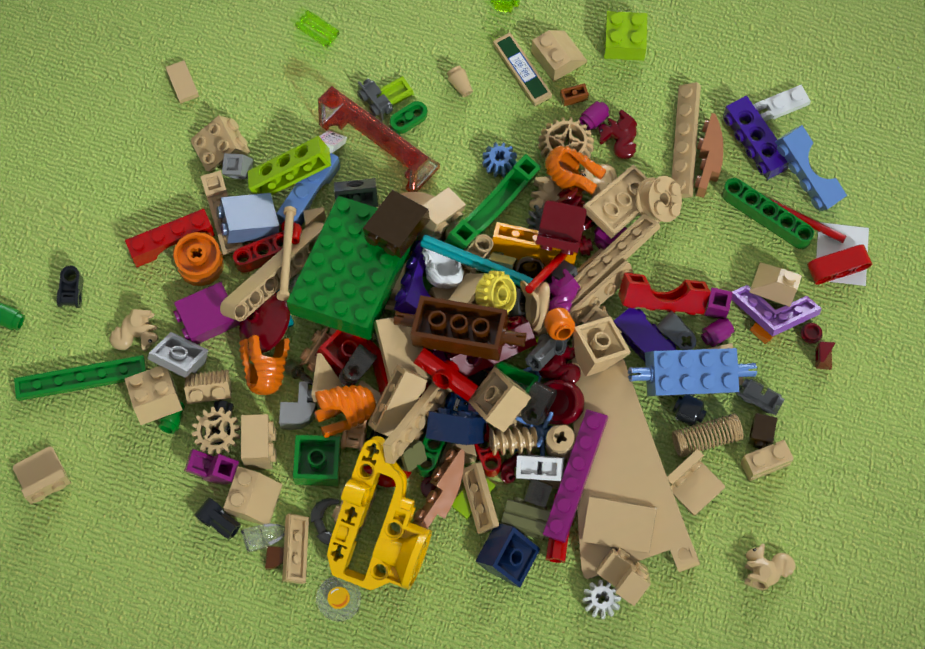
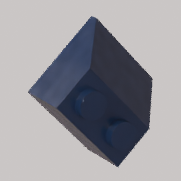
[475,523,540,588]

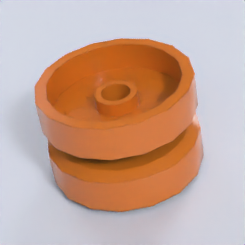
[173,232,224,286]

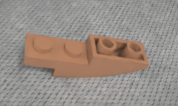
[694,113,723,198]
[412,445,465,529]

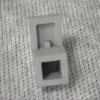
[279,382,317,430]

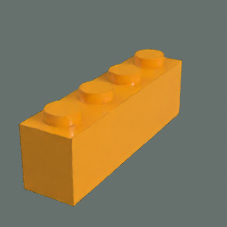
[490,222,577,266]

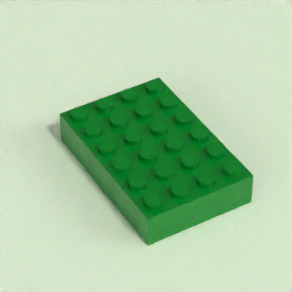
[287,196,417,340]

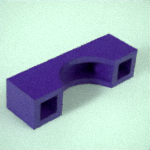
[394,239,431,314]

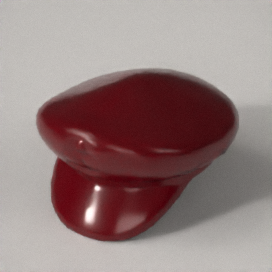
[534,380,585,425]

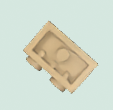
[667,449,725,516]

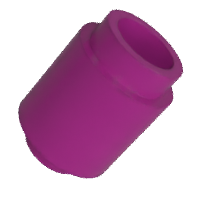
[579,101,609,130]
[701,318,734,347]

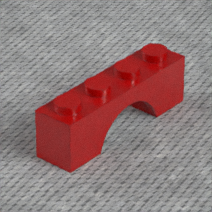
[125,209,215,268]
[618,273,711,315]

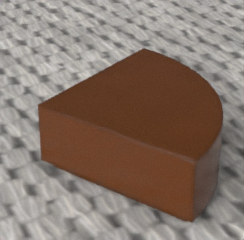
[265,546,284,570]

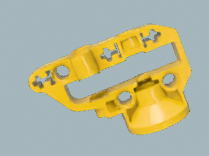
[327,436,432,590]

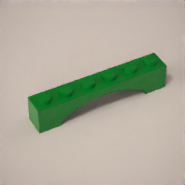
[445,154,541,250]

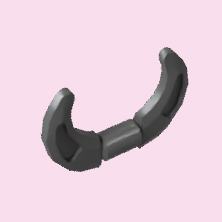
[310,498,340,545]

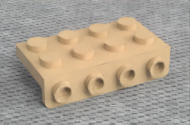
[569,248,634,325]

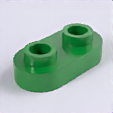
[390,101,428,134]

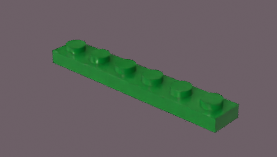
[14,355,146,401]

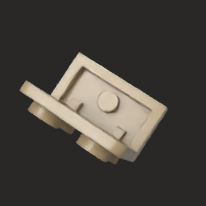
[191,115,250,172]
[13,447,71,504]

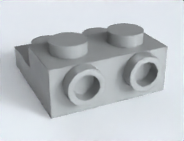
[148,332,208,378]

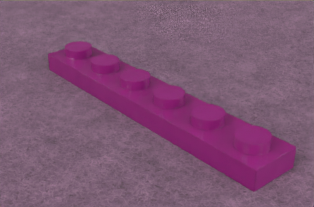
[543,409,608,543]

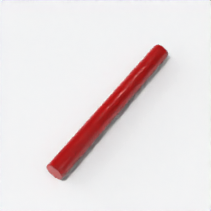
[770,199,847,243]
[525,251,567,294]

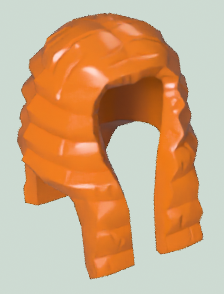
[545,146,606,197]
[239,335,290,395]
[314,385,376,438]

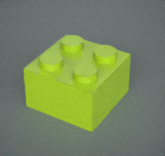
[604,11,647,61]

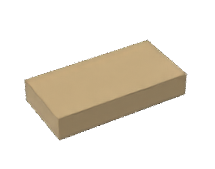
[165,60,199,104]

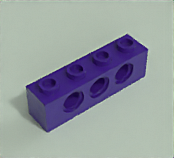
[723,95,789,180]

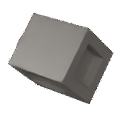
[222,153,254,180]

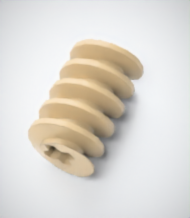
[546,425,575,459]
[489,427,537,456]

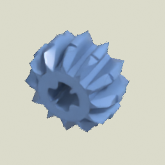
[482,142,517,178]

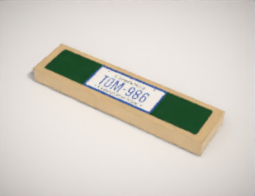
[493,32,552,107]

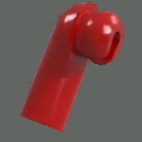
[281,221,302,245]

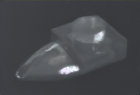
[241,523,285,553]

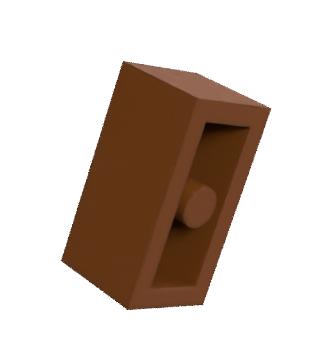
[560,83,589,106]

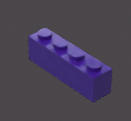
[614,308,676,362]

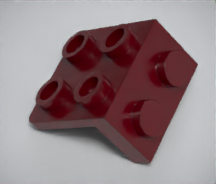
[536,200,587,255]

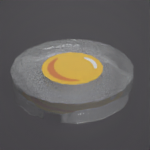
[316,576,361,622]

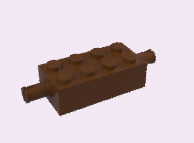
[394,295,527,361]

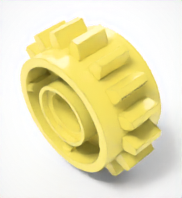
[475,271,517,313]

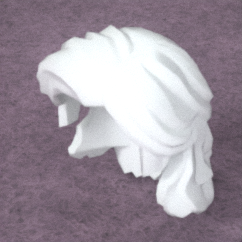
[422,248,464,289]

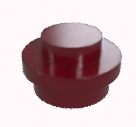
[579,236,594,256]
[800,323,822,344]

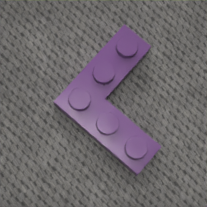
[731,285,822,337]

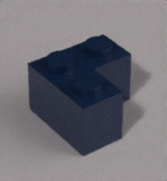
[426,407,487,445]

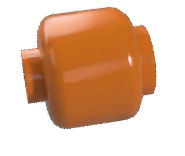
[544,308,575,340]

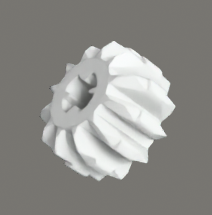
[582,580,621,619]

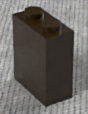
[363,190,430,258]

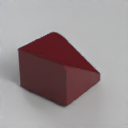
[815,342,836,370]

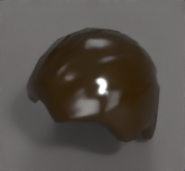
[514,256,545,291]

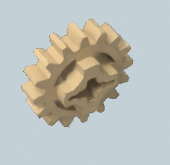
[192,407,241,455]

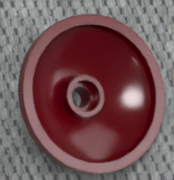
[239,292,290,353]

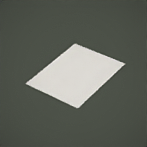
[816,222,869,286]

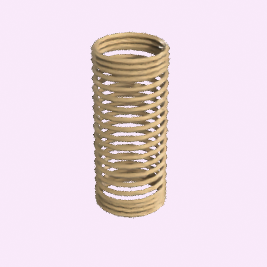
[672,413,744,458]

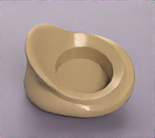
[520,281,550,331]

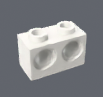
[516,455,565,481]

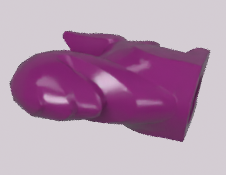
[546,268,581,312]

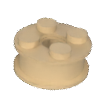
[636,176,682,222]

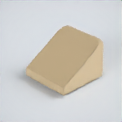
[303,207,326,227]

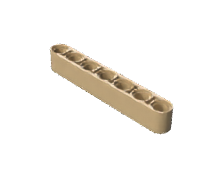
[220,221,325,321]

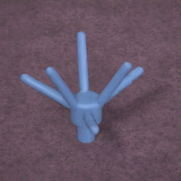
[514,412,553,456]

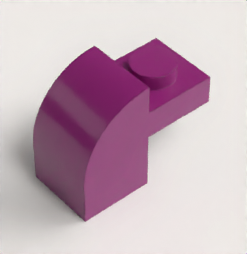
[184,449,239,485]

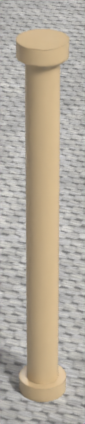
[277,206,296,301]

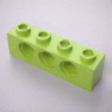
[248,136,331,195]

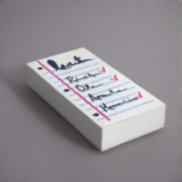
[319,130,347,153]

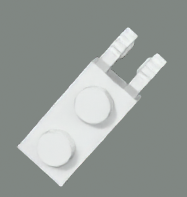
[754,85,811,121]

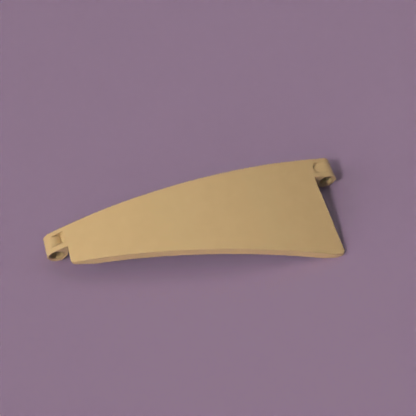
[572,305,700,579]

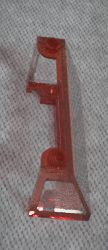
[318,86,440,192]

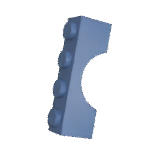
[775,125,847,212]
[276,153,340,226]

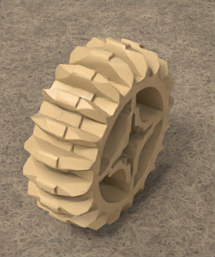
[538,117,594,160]

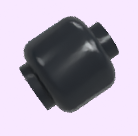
[673,395,707,426]

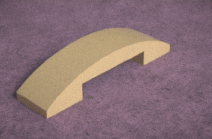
[200,171,243,255]

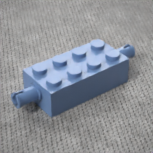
[628,348,757,396]

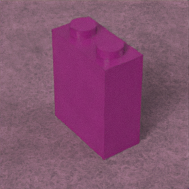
[173,282,240,344]

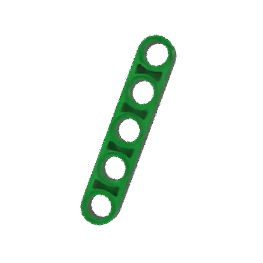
[722,178,814,249]

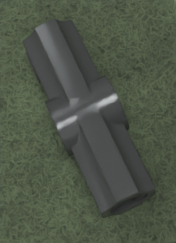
[525,324,577,371]

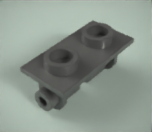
[357,79,393,121]
[737,378,785,416]

